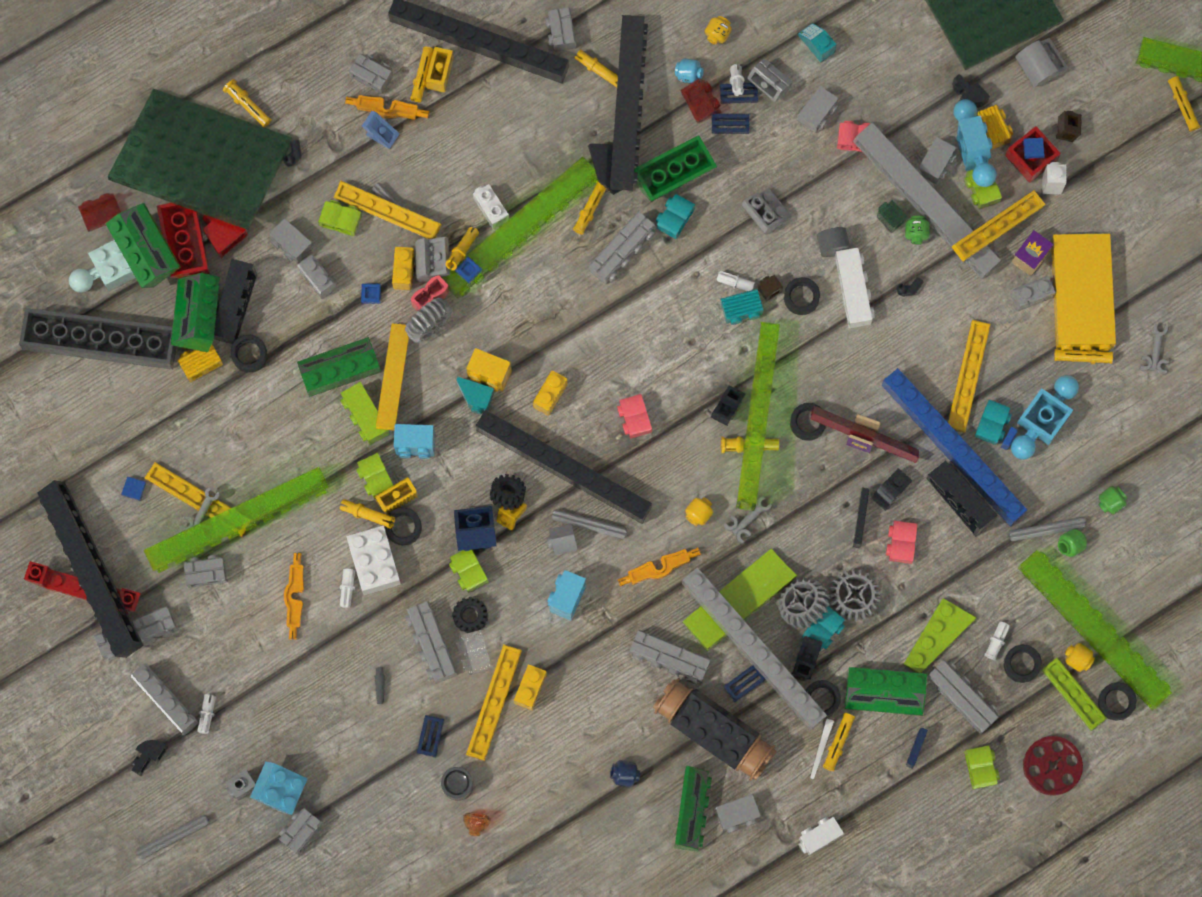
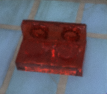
[680,79,721,123]
[78,193,121,232]

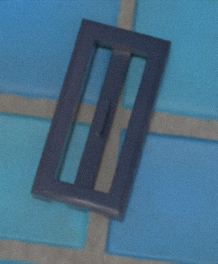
[720,83,758,104]
[712,114,749,134]
[723,665,766,702]
[417,715,444,758]
[906,728,928,769]

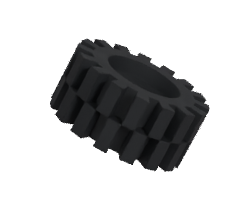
[490,474,526,510]
[452,597,488,634]

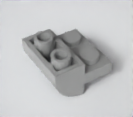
[1015,38,1069,88]
[742,188,792,235]
[415,237,450,283]

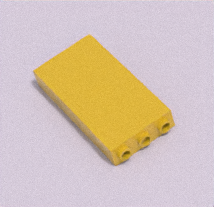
[1051,234,1116,351]

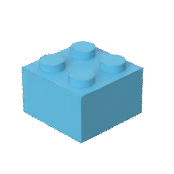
[394,424,436,459]
[547,570,586,621]
[250,761,307,815]

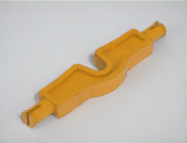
[345,95,429,120]
[617,547,701,587]
[284,553,304,640]

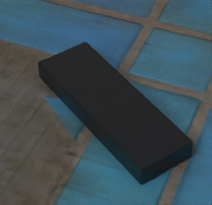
[853,487,869,548]

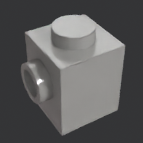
[547,524,577,555]
[226,769,256,801]

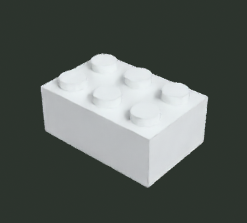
[346,525,401,595]

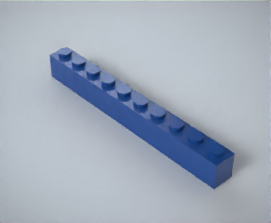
[882,368,1027,527]

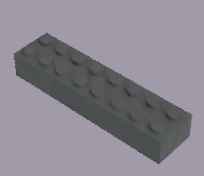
[19,308,177,370]

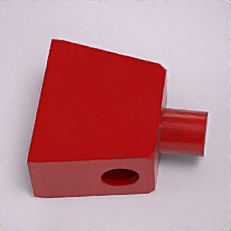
[202,211,248,259]

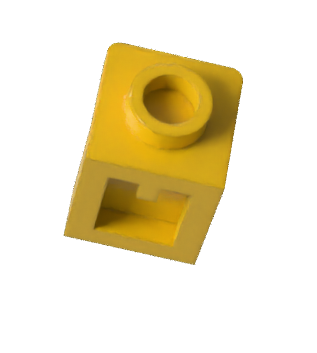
[496,503,527,530]

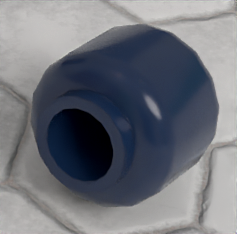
[610,760,640,787]

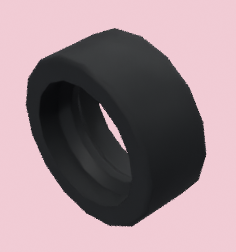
[784,277,820,315]
[230,334,268,373]
[790,403,826,441]
[385,507,422,546]
[1003,644,1042,683]
[806,680,841,718]
[1098,682,1137,721]

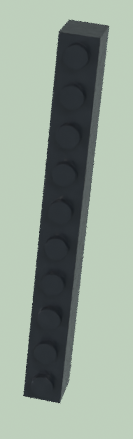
[388,0,569,84]
[610,15,648,191]
[475,410,652,524]
[37,480,144,658]

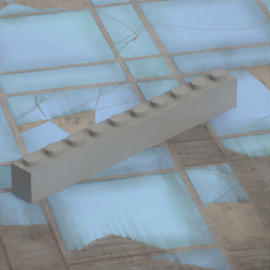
[853,123,1001,279]
[682,567,827,731]

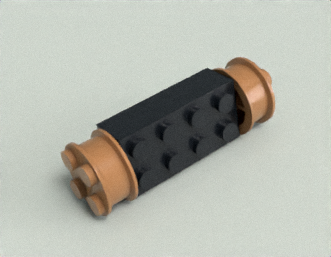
[653,678,777,781]

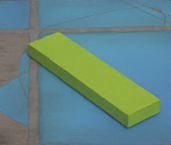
[1041,658,1107,731]

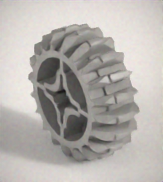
[405,298,452,343]
[829,569,881,621]
[778,577,830,629]

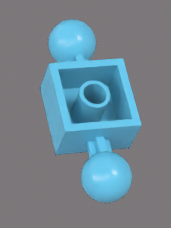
[953,99,997,187]
[1011,375,1079,460]

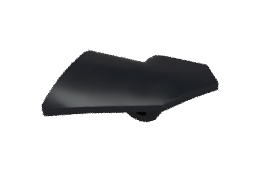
[588,143,622,195]

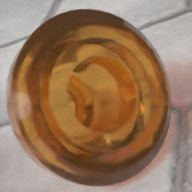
[463,812,491,836]

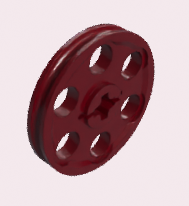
[1023,736,1083,796]

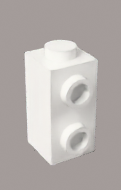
[1042,162,1066,194]
[473,184,509,230]
[798,816,844,856]

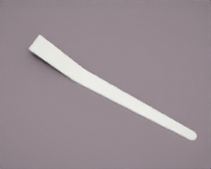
[811,719,834,779]

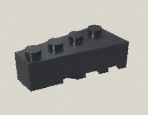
[214,258,257,344]
[926,460,998,537]

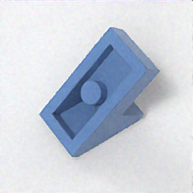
[362,111,400,149]

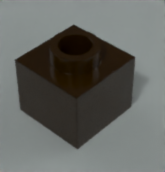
[758,275,783,302]

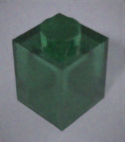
[877,200,907,234]

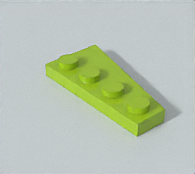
[903,598,976,673]

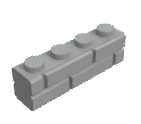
[589,211,656,284]
[405,601,457,684]
[94,606,177,660]
[630,630,711,684]
[927,660,999,734]
[131,663,199,736]

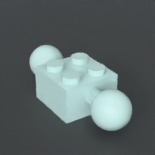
[69,240,136,293]

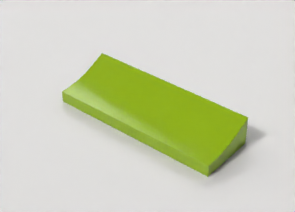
[682,548,797,652]

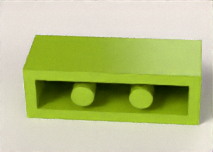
[340,382,390,445]

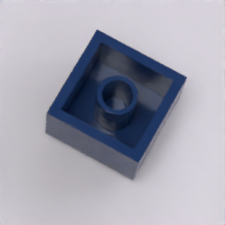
[454,506,497,551]

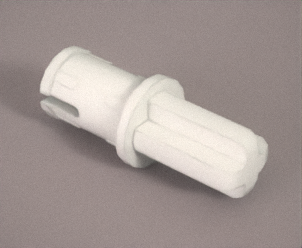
[729,64,745,96]
[717,271,755,291]
[339,569,355,608]
[985,622,1010,661]
[197,694,217,734]

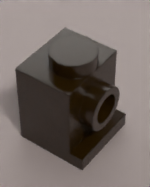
[1056,111,1082,142]

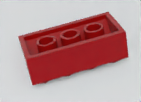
[157,198,211,278]

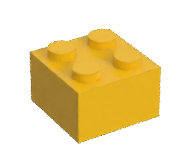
[466,348,512,392]

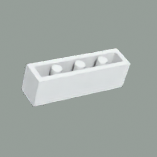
[835,248,875,328]

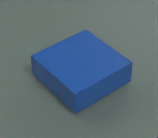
[1023,138,1044,159]
[455,257,482,284]
[361,284,381,304]
[1001,427,1018,450]
[121,476,146,501]

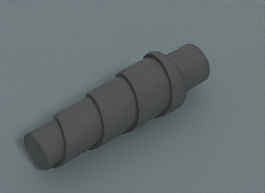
[374,667,385,704]

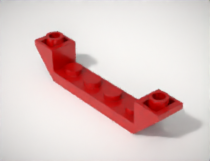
[24,561,141,612]

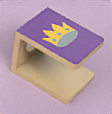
[1012,230,1054,276]
[846,414,881,453]

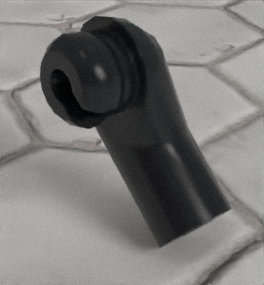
[283,140,302,166]
[896,277,924,297]

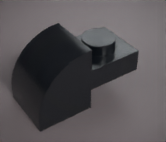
[952,74,990,108]
[711,385,746,426]
[872,468,913,511]
[792,636,823,680]
[131,740,168,777]

